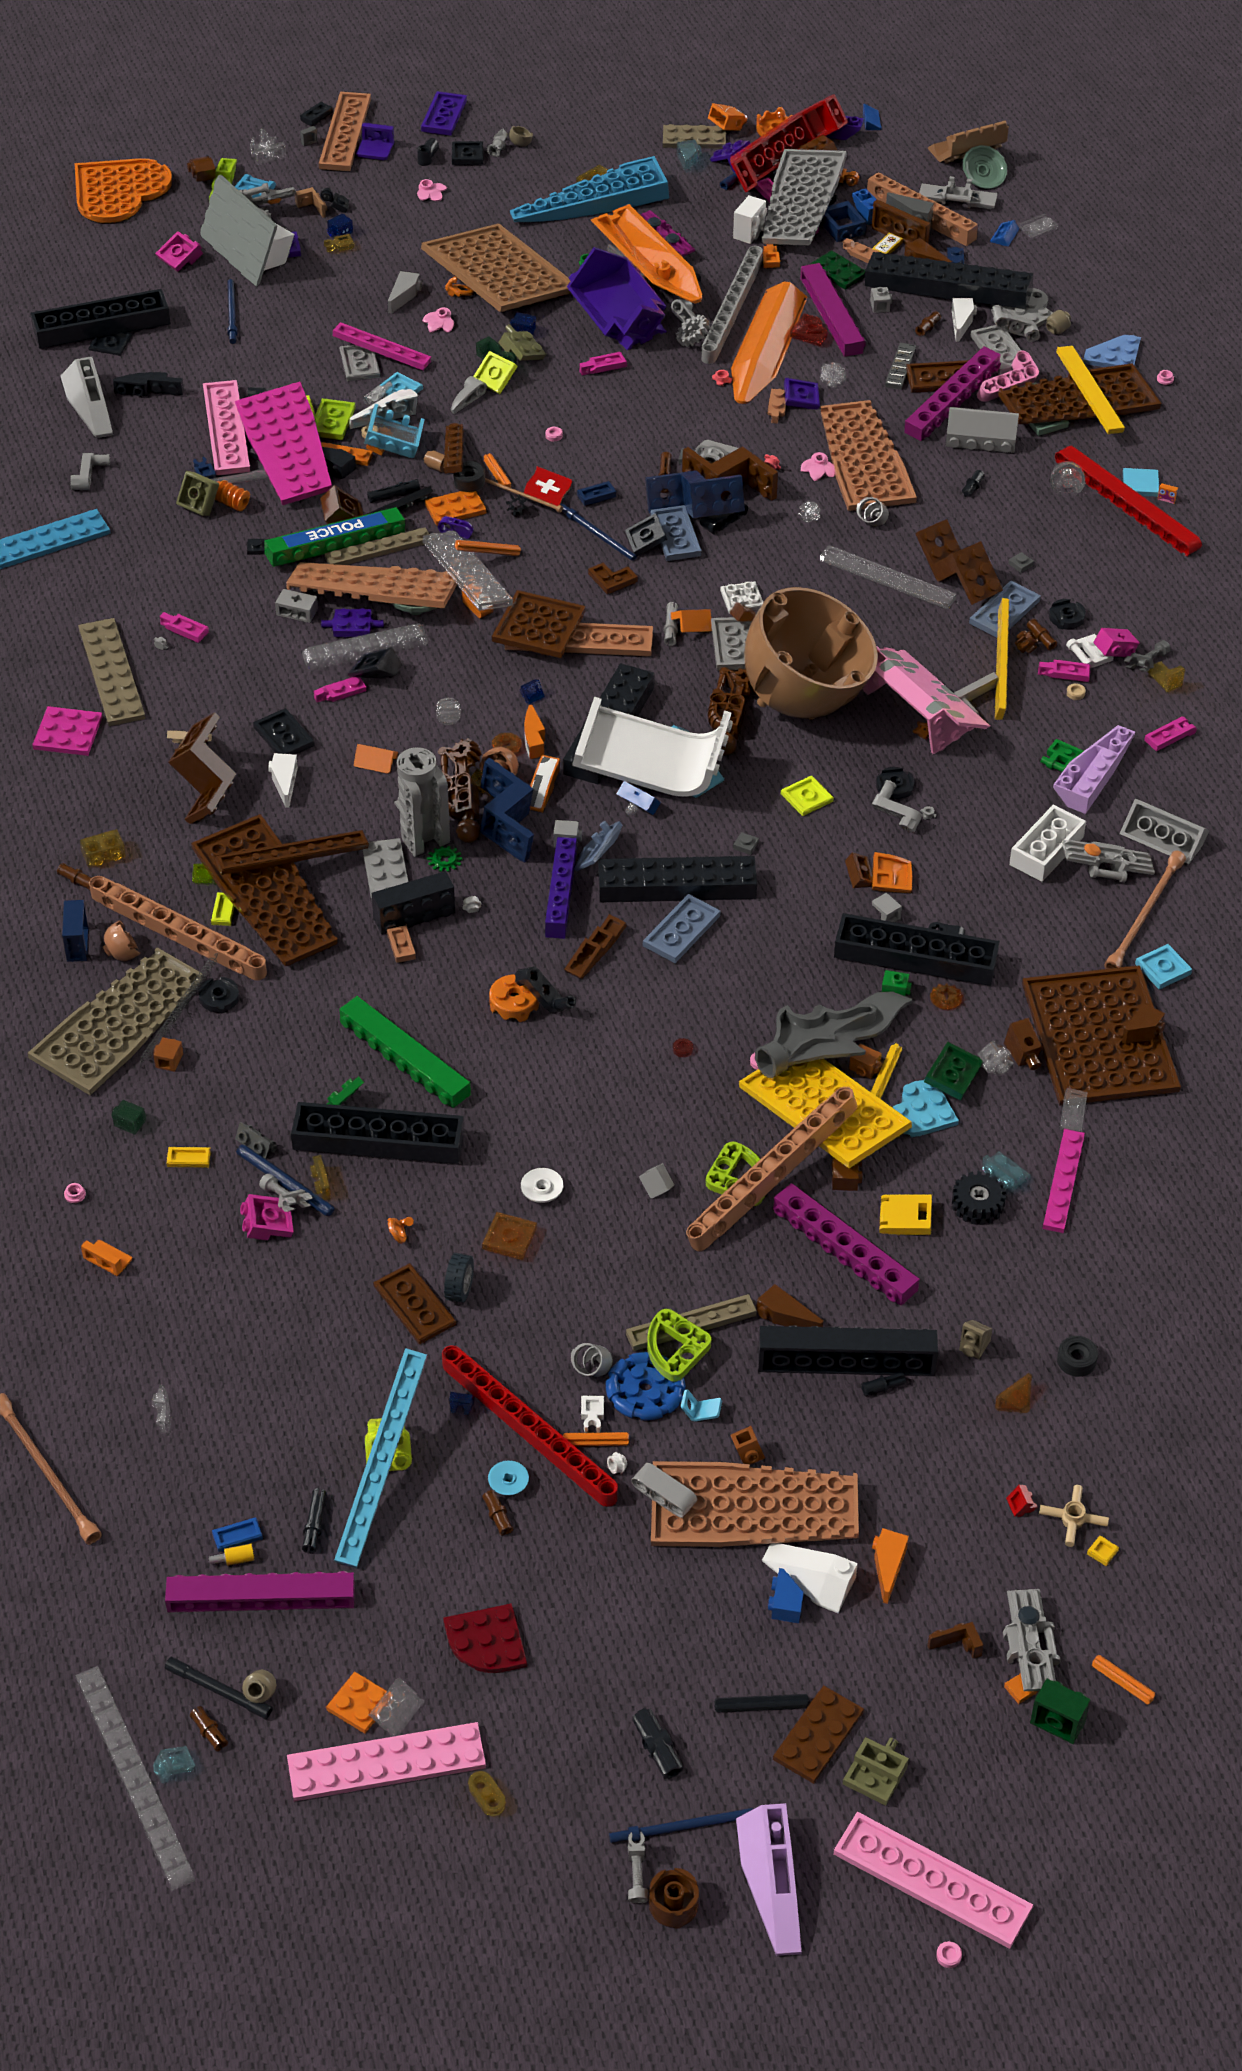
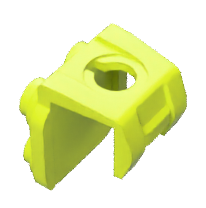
[365,1418,412,1471]

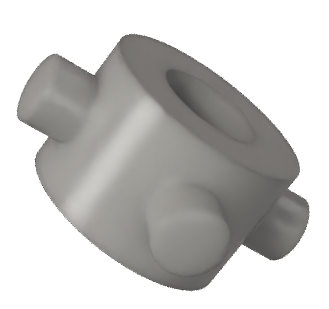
[154,637,168,650]
[920,806,936,820]

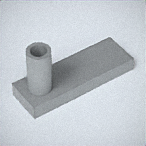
[954,672,998,715]

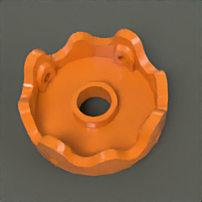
[756,107,793,136]
[489,974,539,1022]

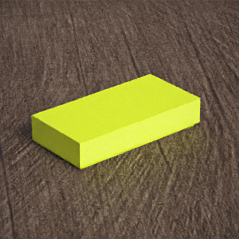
[211,892,235,926]

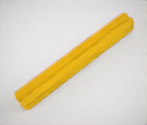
[871,1043,902,1099]

